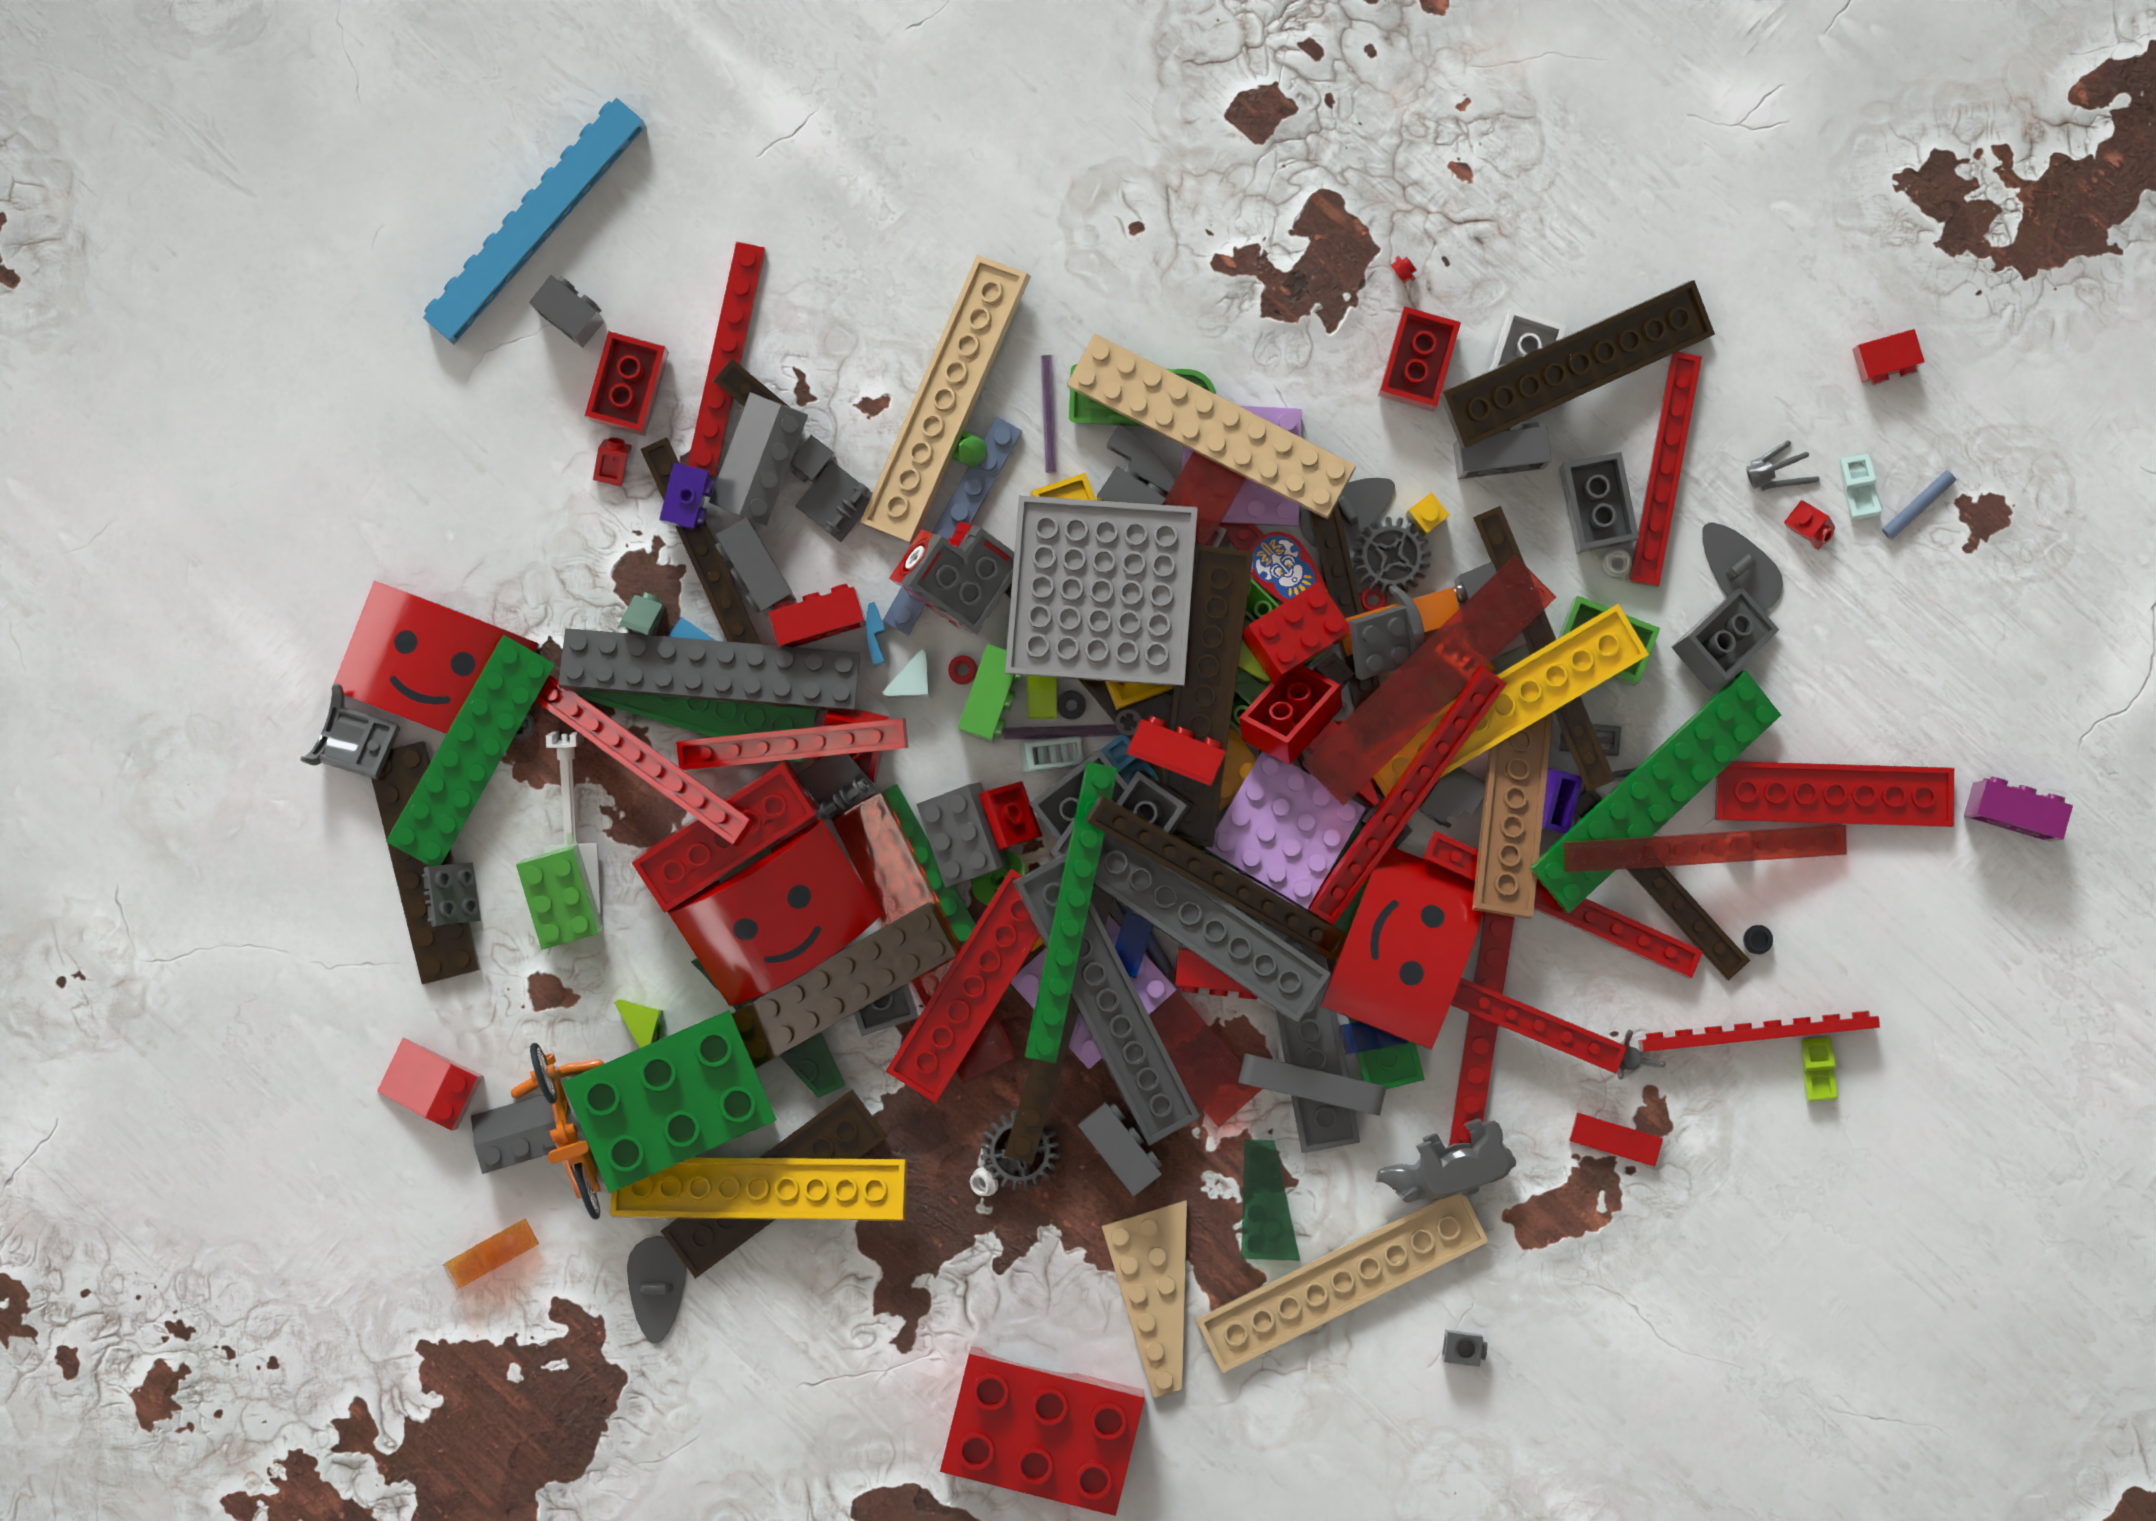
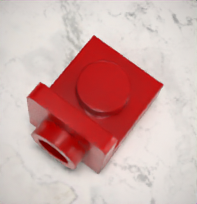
[593,437,632,487]

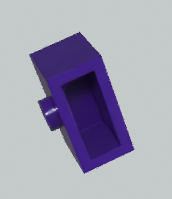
[659,462,714,531]
[1542,768,1583,834]

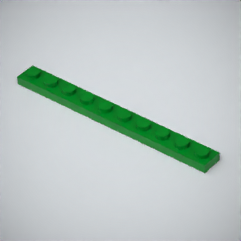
[1025,762,1118,1063]

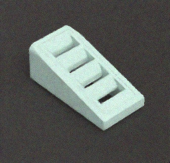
[1019,736,1084,773]

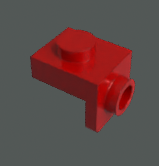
[1784,499,1835,550]

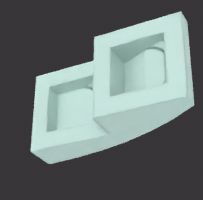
[1840,453,1882,521]

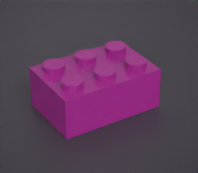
[1963,776,2073,842]

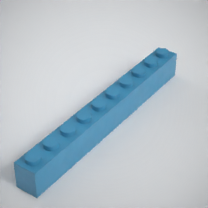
[423,97,646,345]

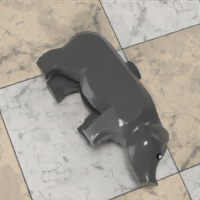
[1375,1119,1516,1203]

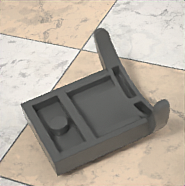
[1349,585,1425,680]
[300,683,400,780]

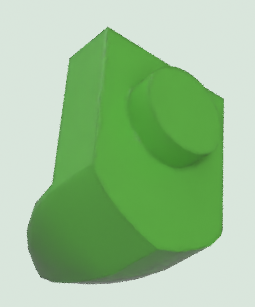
[952,431,987,467]

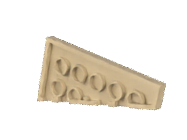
[1102,1200,1187,1398]

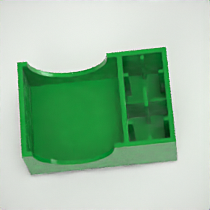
[562,1010,777,1193]

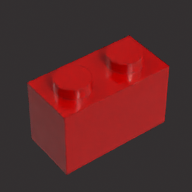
[1852,329,1925,385]

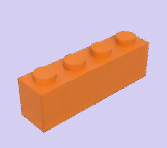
[1343,587,1464,656]

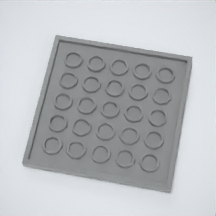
[1005,495,1198,687]

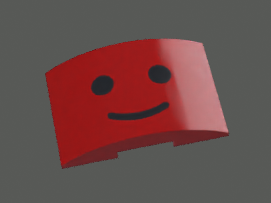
[331,581,539,734]
[667,818,882,1006]
[1320,846,1484,1050]

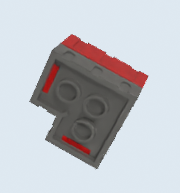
[889,522,1014,634]

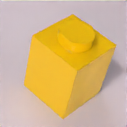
[1405,492,1450,537]

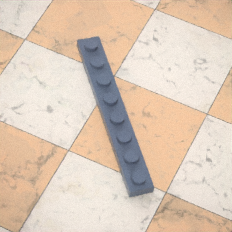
[883,417,1022,636]

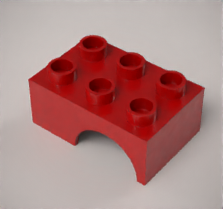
[940,1346,1145,1516]

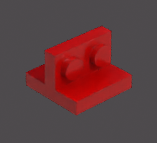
[979,781,1042,850]

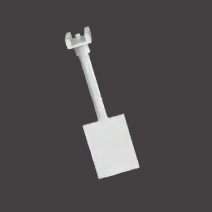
[544,730,601,914]

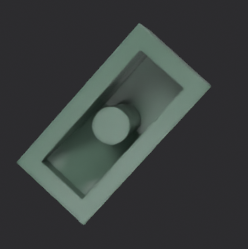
[620,592,666,637]

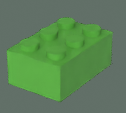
[1558,596,1660,686]
[958,644,1022,743]
[516,844,603,950]

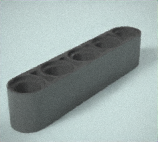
[1238,1053,1387,1116]

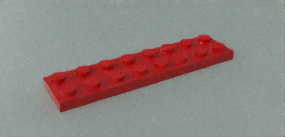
[1715,761,1955,827]
[885,869,1040,1103]

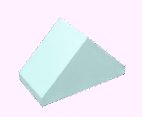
[882,649,929,698]

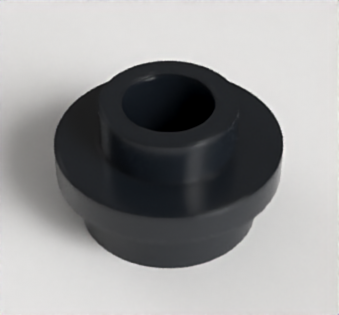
[1057,690,1086,720]

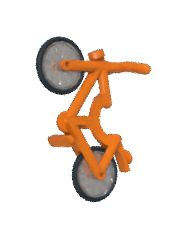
[511,1043,605,1220]

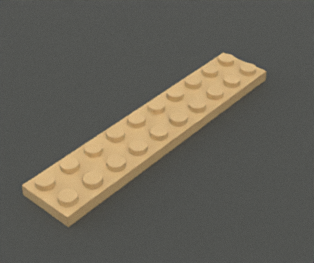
[860,255,1031,544]
[1067,334,1356,519]
[1196,1193,1489,1374]

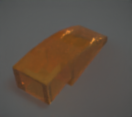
[442,1218,539,1291]

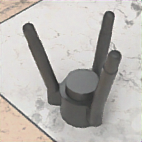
[1746,440,1820,491]
[1617,1030,1666,1080]

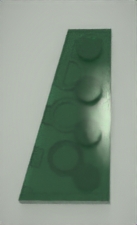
[1240,1139,1300,1261]

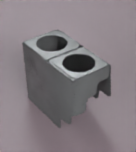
[1418,767,1485,828]

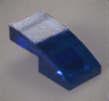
[1115,913,1153,978]
[1339,1022,1408,1054]

